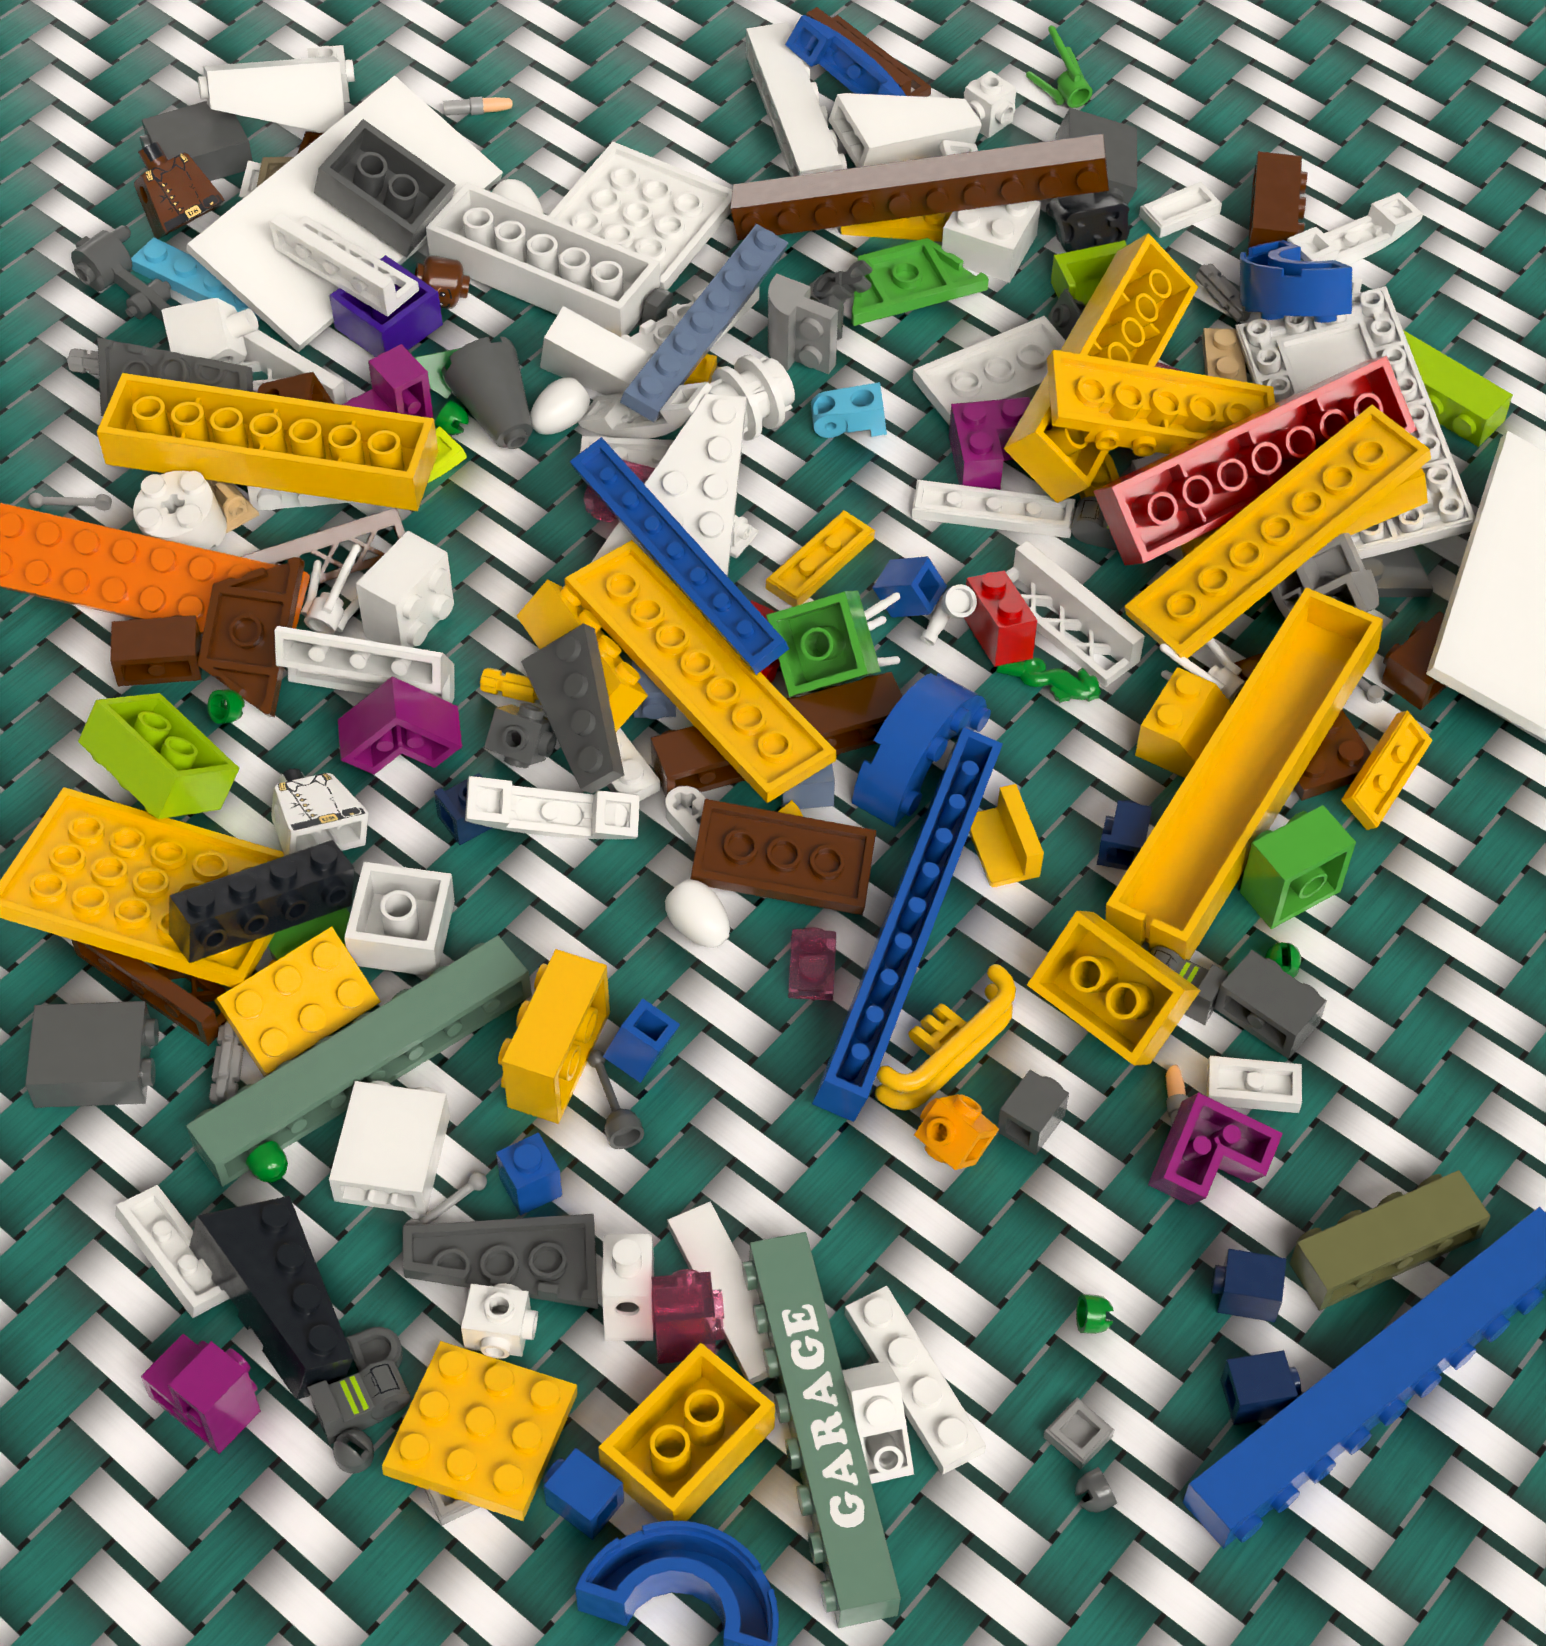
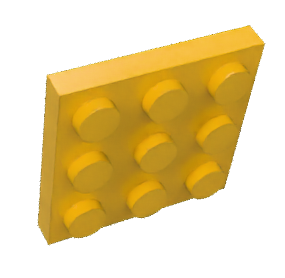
[382,1341,577,1521]

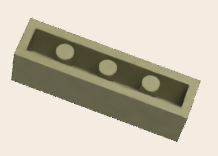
[1289,1170,1490,1311]

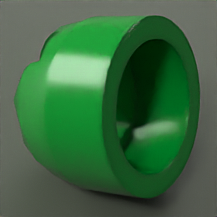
[435,400,469,436]
[207,689,245,724]
[1265,942,1301,978]
[246,1141,288,1183]
[1076,1294,1114,1334]

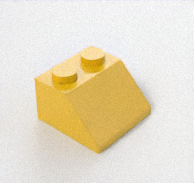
[1135,667,1232,778]

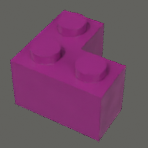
[342,344,433,418]
[949,397,1030,490]
[338,676,462,775]
[1148,1093,1283,1205]
[141,1334,261,1454]

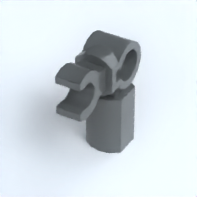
[813,260,872,340]

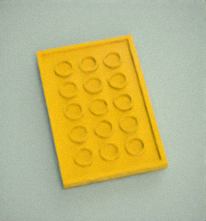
[0,787,284,988]

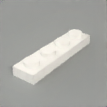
[844,1286,986,1475]

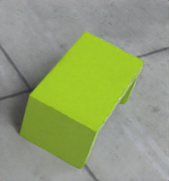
[1051,240,1127,306]

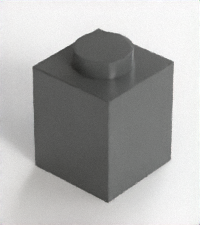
[997,1070,1069,1155]

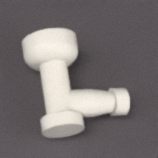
[920,584,977,646]

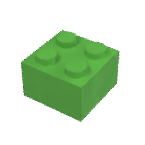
[766,591,881,697]
[1239,805,1356,929]

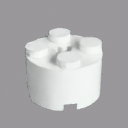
[133,471,227,550]

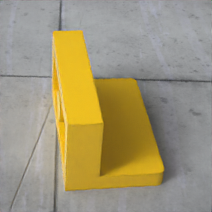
[969,784,1044,887]

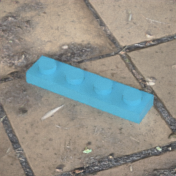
[131,237,261,321]

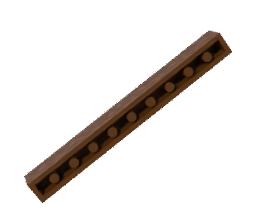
[731,134,1109,240]

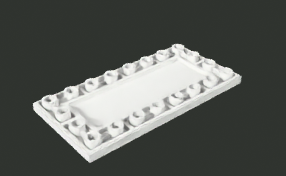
[186,76,503,352]
[1236,286,1475,559]
[1426,431,1546,741]

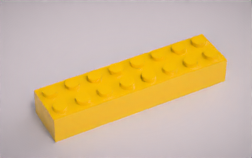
[1004,233,1198,503]
[97,373,438,511]

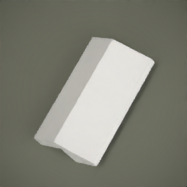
[274,626,454,703]

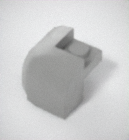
[1271,533,1379,618]

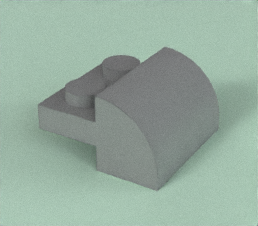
[768,273,838,374]

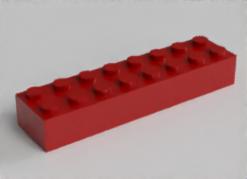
[1093,356,1417,565]

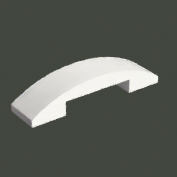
[1287,193,1423,265]
[578,382,712,439]
[465,776,640,839]

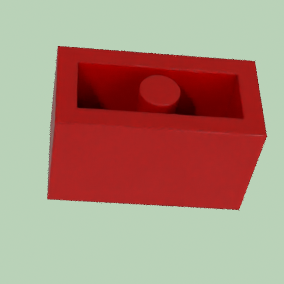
[964,570,1037,667]

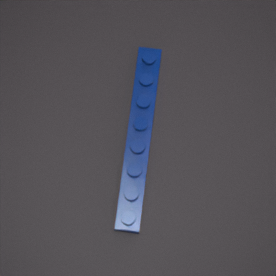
[569,437,789,675]

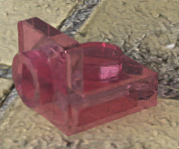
[788,927,836,1000]

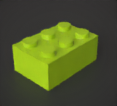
[78,693,240,819]

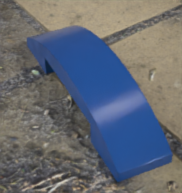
[785,15,906,96]

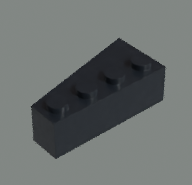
[189,1196,353,1400]

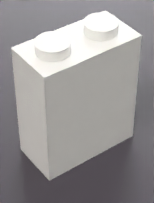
[329,1080,450,1214]

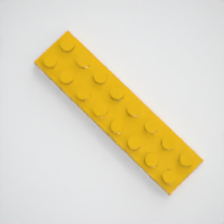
[1124,405,1431,659]
[565,540,836,803]

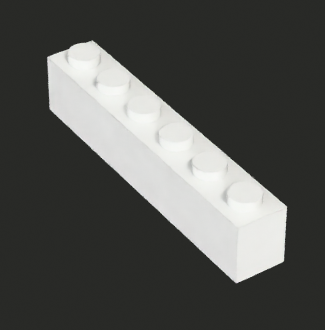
[746,22,847,177]

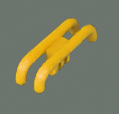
[875,964,1016,1111]

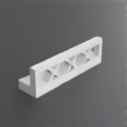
[270,213,419,317]
[238,330,347,405]
[1006,540,1145,687]

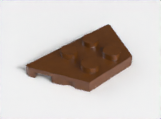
[197,557,305,718]

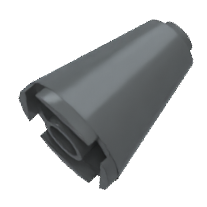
[442,337,533,449]

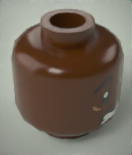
[414,255,470,309]

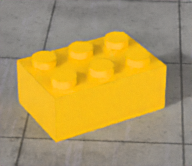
[1027,911,1201,1066]
[498,949,610,1124]
[598,1343,775,1522]

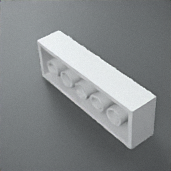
[426,182,661,337]

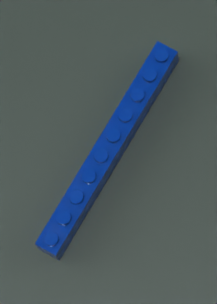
[812,727,1003,1122]
[1183,1207,1546,1549]

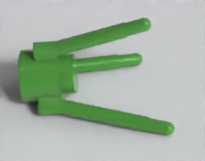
[1026,25,1093,108]

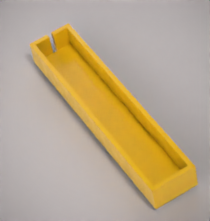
[1105,587,1383,960]

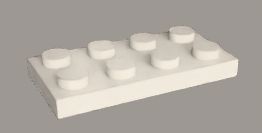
[913,316,1065,425]

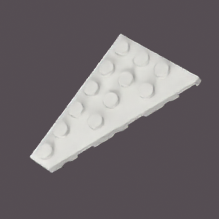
[591,394,747,588]

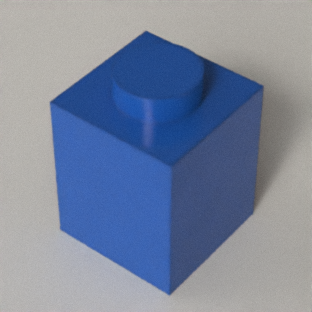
[873,556,947,618]
[603,999,680,1083]
[496,1132,562,1216]
[543,1448,624,1540]

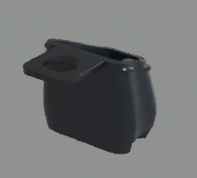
[1046,191,1130,252]

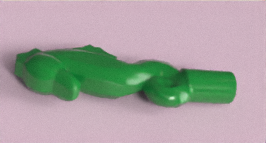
[997,657,1101,704]

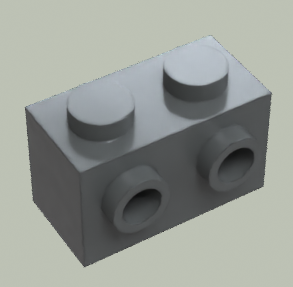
[1215,950,1327,1059]

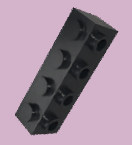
[169,840,354,963]

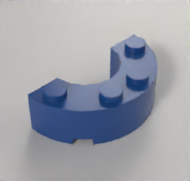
[1240,240,1352,323]
[852,673,991,827]
[575,1521,779,1646]

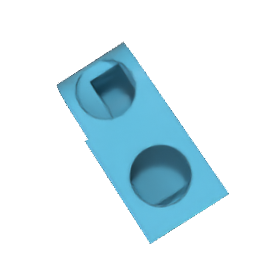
[811,382,887,438]

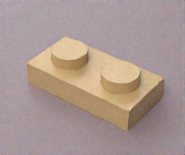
[1202,328,1247,382]

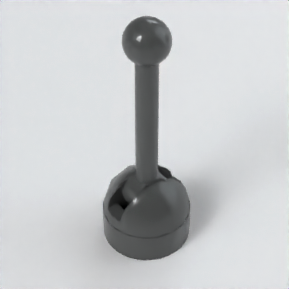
[588,1050,645,1149]

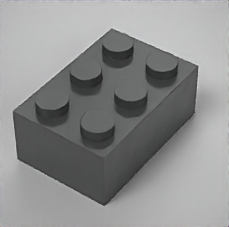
[314,119,456,258]

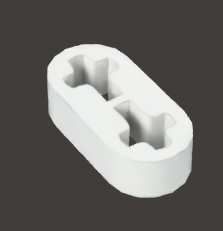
[665,786,706,852]

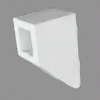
[842,1361,914,1484]

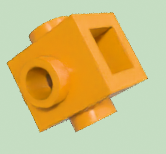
[914,1094,999,1170]

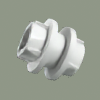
[708,354,795,441]

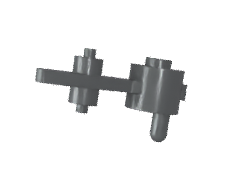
[71,225,171,322]

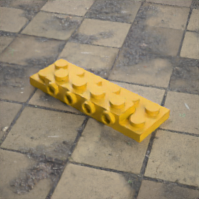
[1047,350,1275,457]

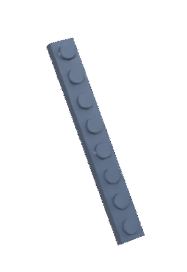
[620,224,789,422]

